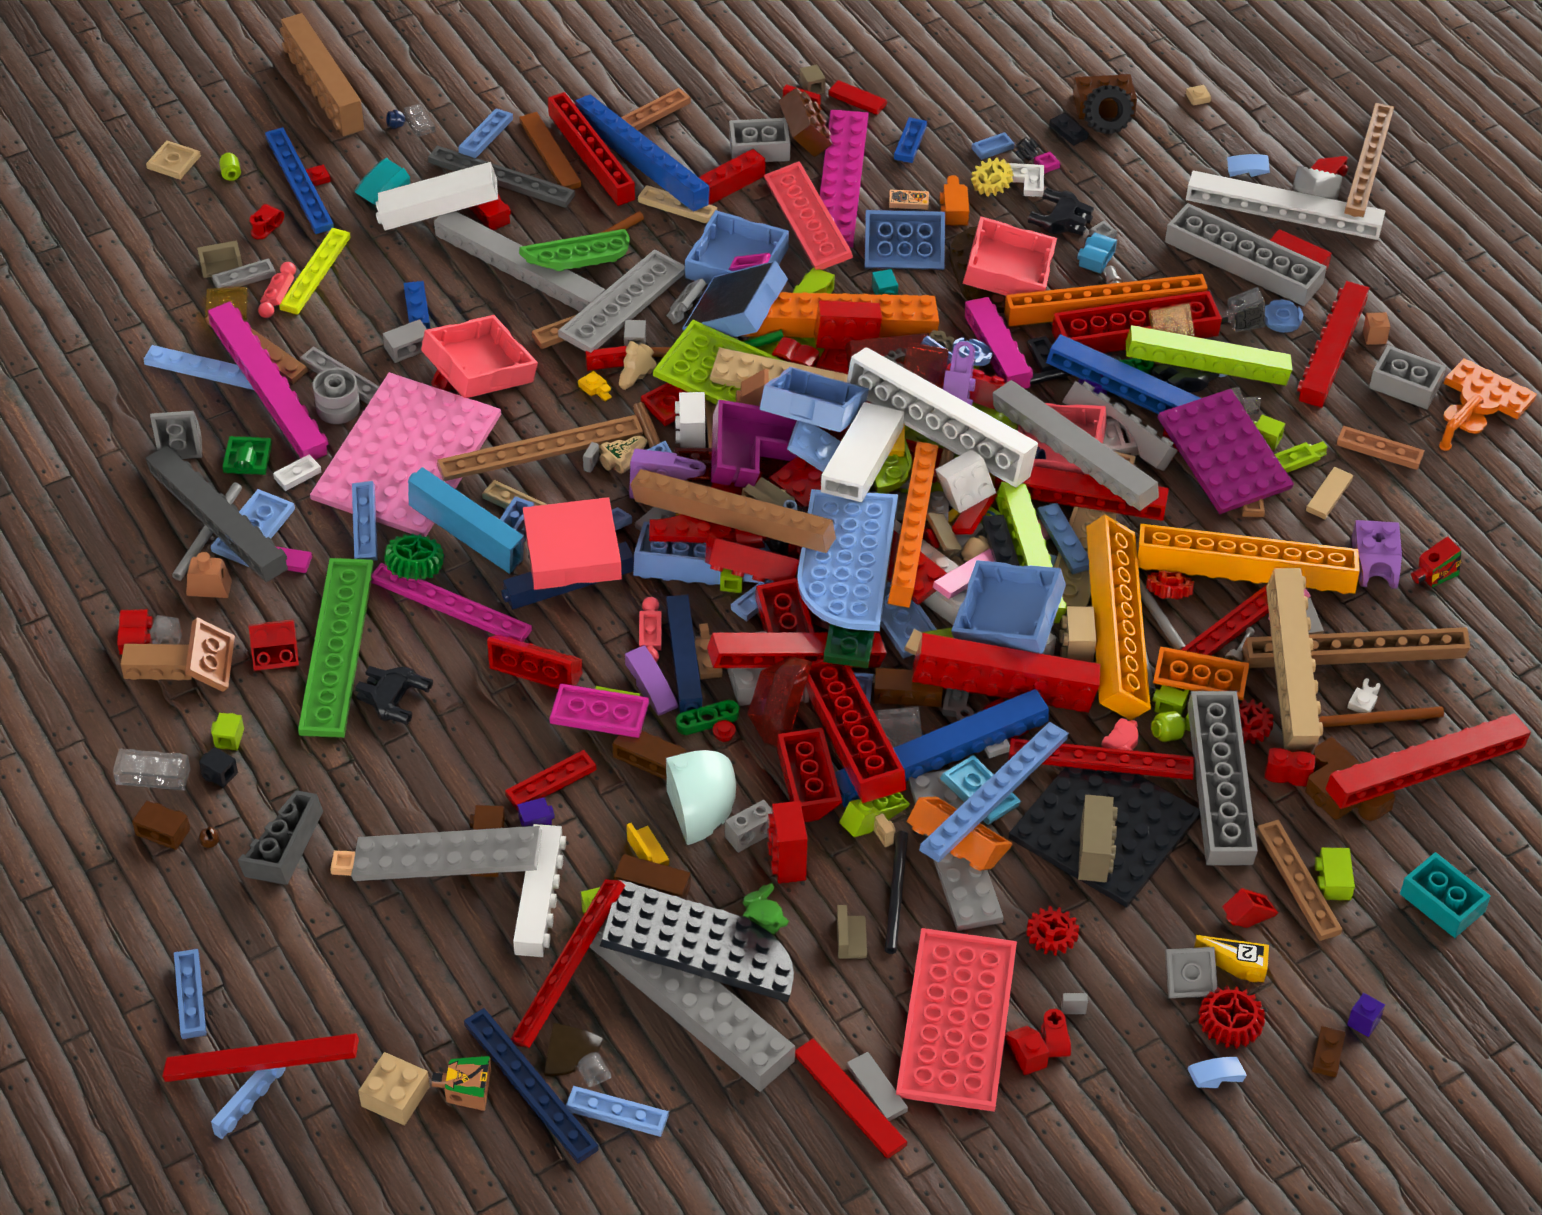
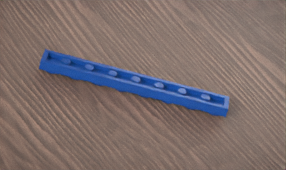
[265,127,334,234]

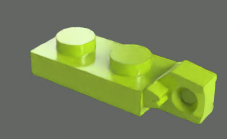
[1274,441,1328,473]

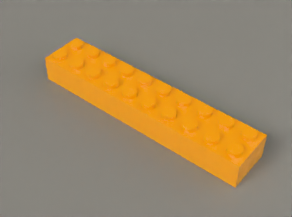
[1086,514,1151,721]
[1137,524,1359,594]

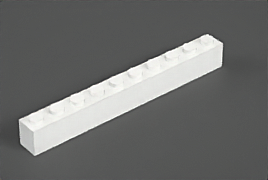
[1186,171,1385,240]

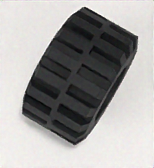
[1083,85,1134,134]

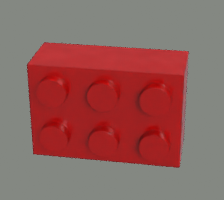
[814,300,882,351]
[755,578,814,633]
[767,801,808,884]

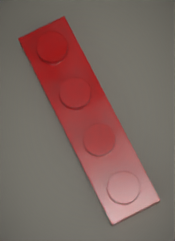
[505,750,596,811]

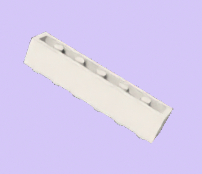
[513,824,566,957]

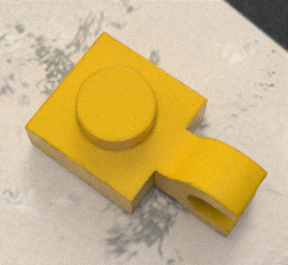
[578,371,612,401]

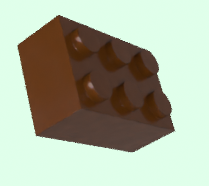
[1073,74,1137,119]
[779,87,833,157]

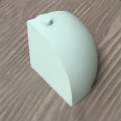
[666,750,736,845]

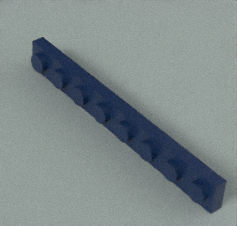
[464,1008,599,1164]

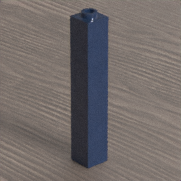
[501,542,634,610]
[666,595,702,713]

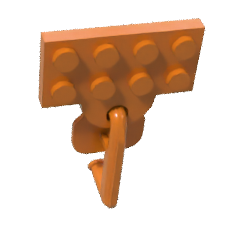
[1439,359,1537,451]

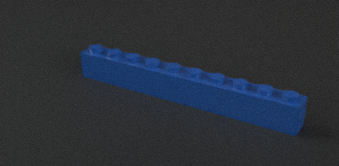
[575,94,709,212]
[835,689,1049,807]

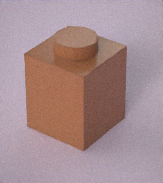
[1363,312,1390,345]

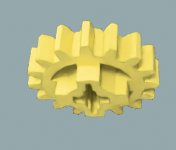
[971,157,1014,197]

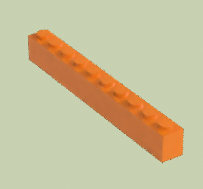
[1004,274,1208,326]
[887,441,938,608]

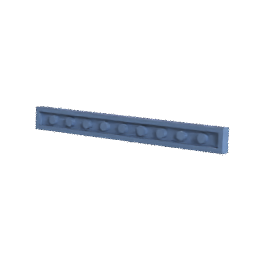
[919,722,1068,863]

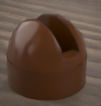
[199,827,219,848]

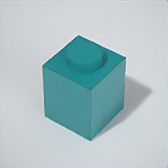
[872,269,898,295]

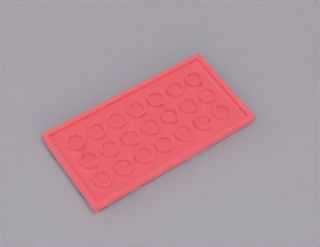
[896,928,1017,1112]

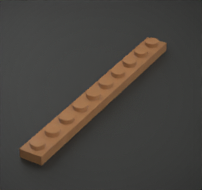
[1344,103,1394,217]
[437,415,643,481]

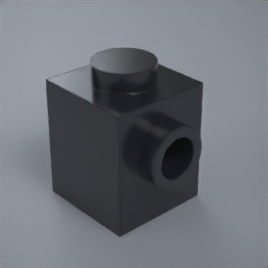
[199,747,238,788]

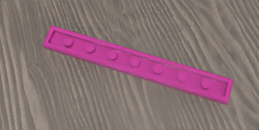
[371,563,532,642]

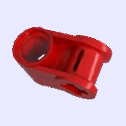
[249,204,284,240]
[1041,1009,1071,1058]

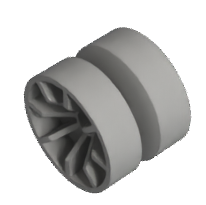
[313,368,360,424]

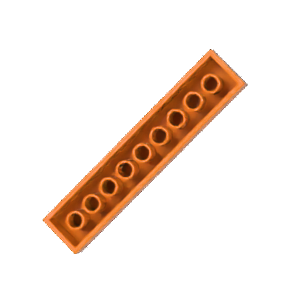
[742,292,939,339]

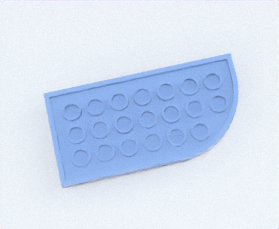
[797,489,898,631]

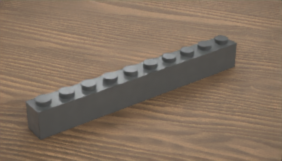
[145,445,288,583]

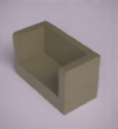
[197,240,242,278]

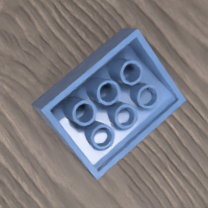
[865,210,945,270]
[633,521,721,585]

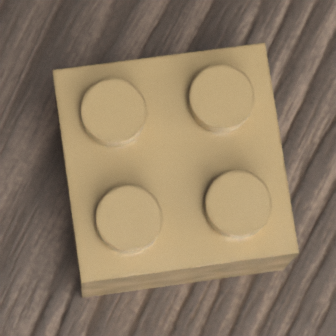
[1059,606,1096,663]
[359,1052,430,1126]

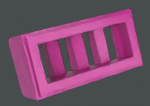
[728,253,771,271]

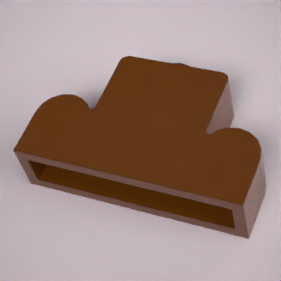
[1305,737,1396,821]

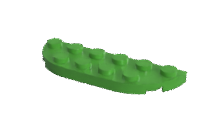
[519,229,630,271]

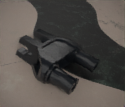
[1028,187,1094,235]
[1152,363,1219,392]
[355,666,433,725]

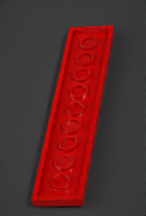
[769,456,948,605]

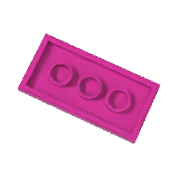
[549,684,649,738]

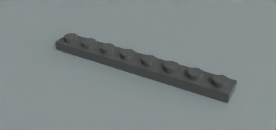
[428,145,575,208]

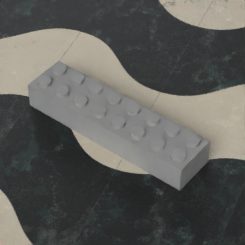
[1165,203,1327,306]
[1188,691,1257,865]

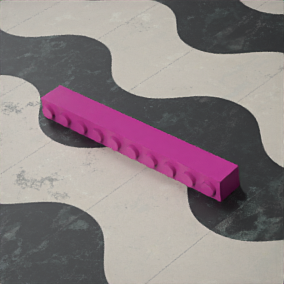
[208,302,329,460]

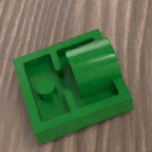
[222,436,272,475]

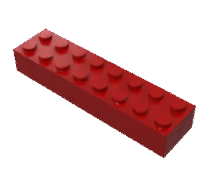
[1052,291,1222,353]
[912,633,1100,713]
[800,658,906,804]

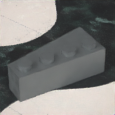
[238,790,323,885]

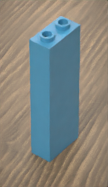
[408,467,524,574]

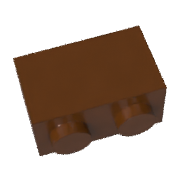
[132,800,190,850]

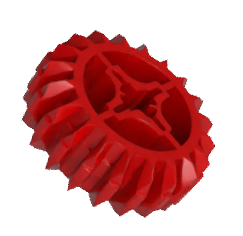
[1198,985,1265,1049]

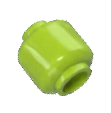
[1151,711,1187,742]

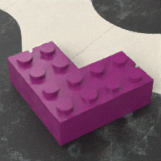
[711,399,797,488]

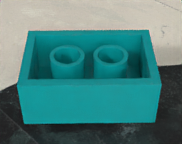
[1400,852,1491,938]

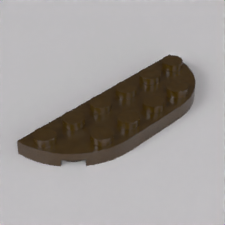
[949,226,1006,313]

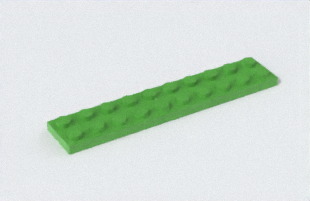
[298,558,374,738]

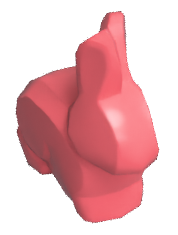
[1101,718,1138,751]

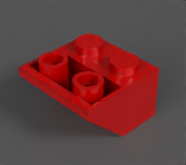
[248,619,299,671]

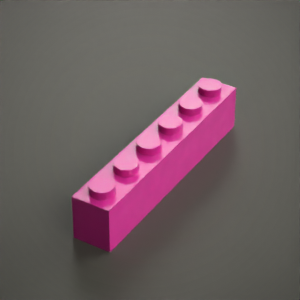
[965,297,1033,389]

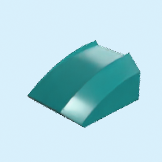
[354,158,411,205]

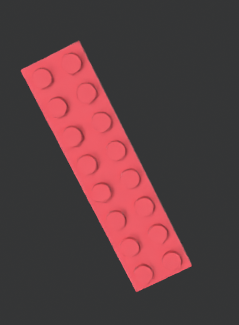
[764,161,853,270]

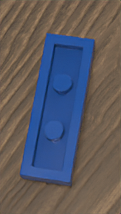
[894,117,927,163]
[403,281,430,329]

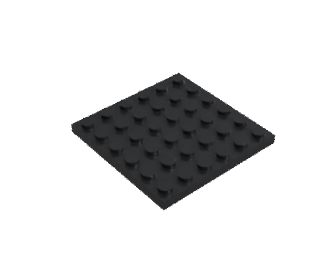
[1008,744,1201,908]

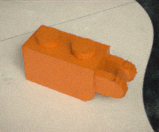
[939,175,969,225]

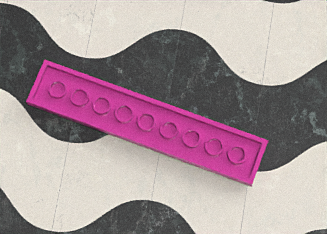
[820,110,868,248]

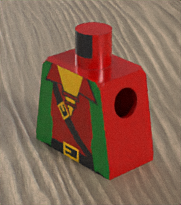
[1411,536,1462,587]

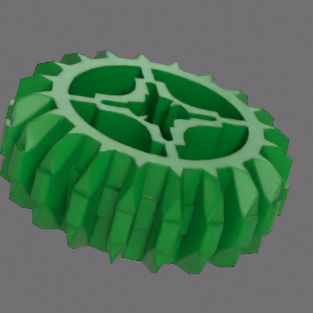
[384,533,444,581]

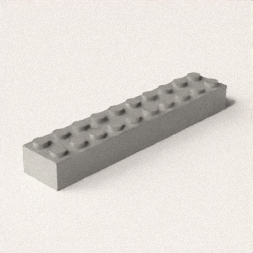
[590,914,795,1092]

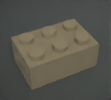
[1078,795,1118,882]

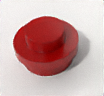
[713,720,736,742]

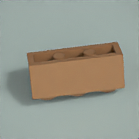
[121,644,192,680]

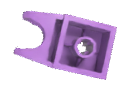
[943,341,976,406]
[629,449,706,499]
[1352,520,1402,589]

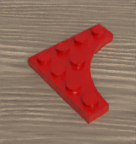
[649,482,736,543]

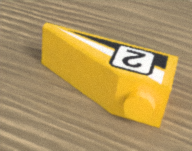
[1194,935,1269,982]

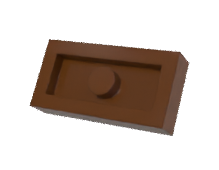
[1312,1026,1346,1078]

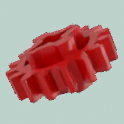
[1146,570,1194,600]
[1238,699,1274,744]
[1026,906,1079,956]

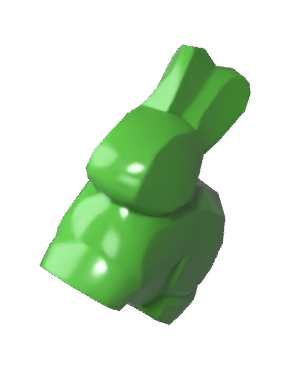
[743,883,789,935]

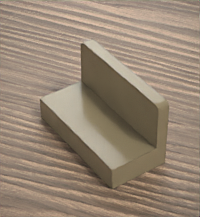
[744,477,795,507]
[924,513,962,560]
[837,905,867,959]

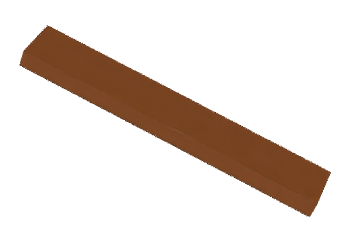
[519,112,581,189]

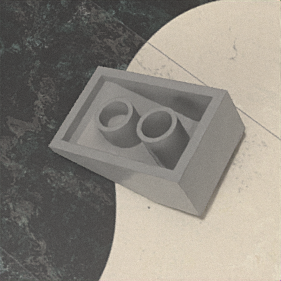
[150,411,202,459]

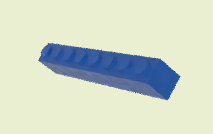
[1046,334,1201,414]

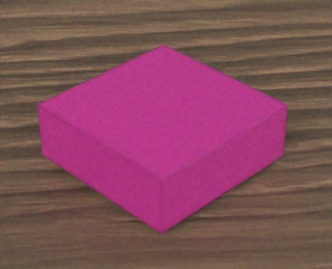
[1033,152,1060,174]

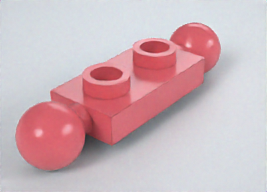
[258,262,296,318]
[639,597,662,663]

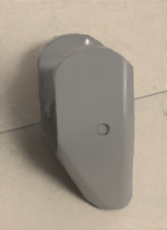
[1293,166,1343,200]

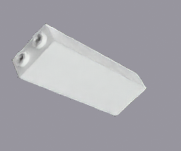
[376,162,498,230]
[821,402,904,502]

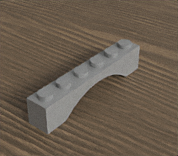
[1062,381,1178,471]

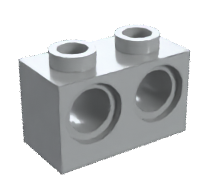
[725,800,772,853]

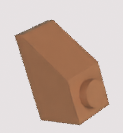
[736,369,769,406]

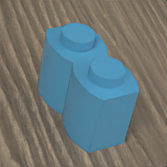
[1077,232,1117,274]

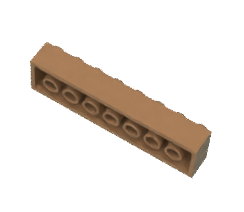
[280,13,364,136]

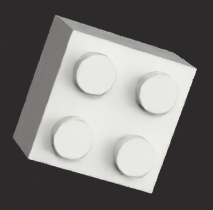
[675,392,705,452]
[935,449,996,513]

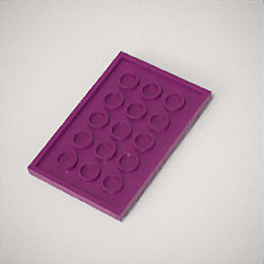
[1157,389,1294,514]

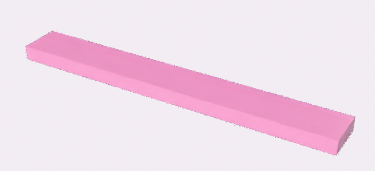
[933,519,1051,599]

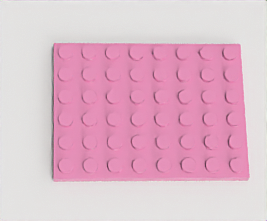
[310,372,501,537]

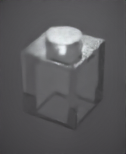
[150,615,182,645]

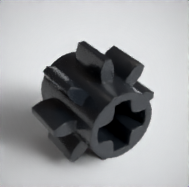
[1015,137,1039,161]

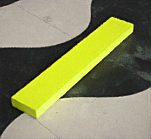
[279,228,351,315]

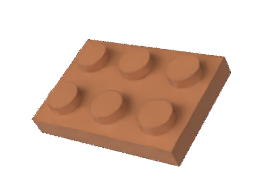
[185,617,235,692]

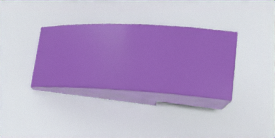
[625,645,678,716]

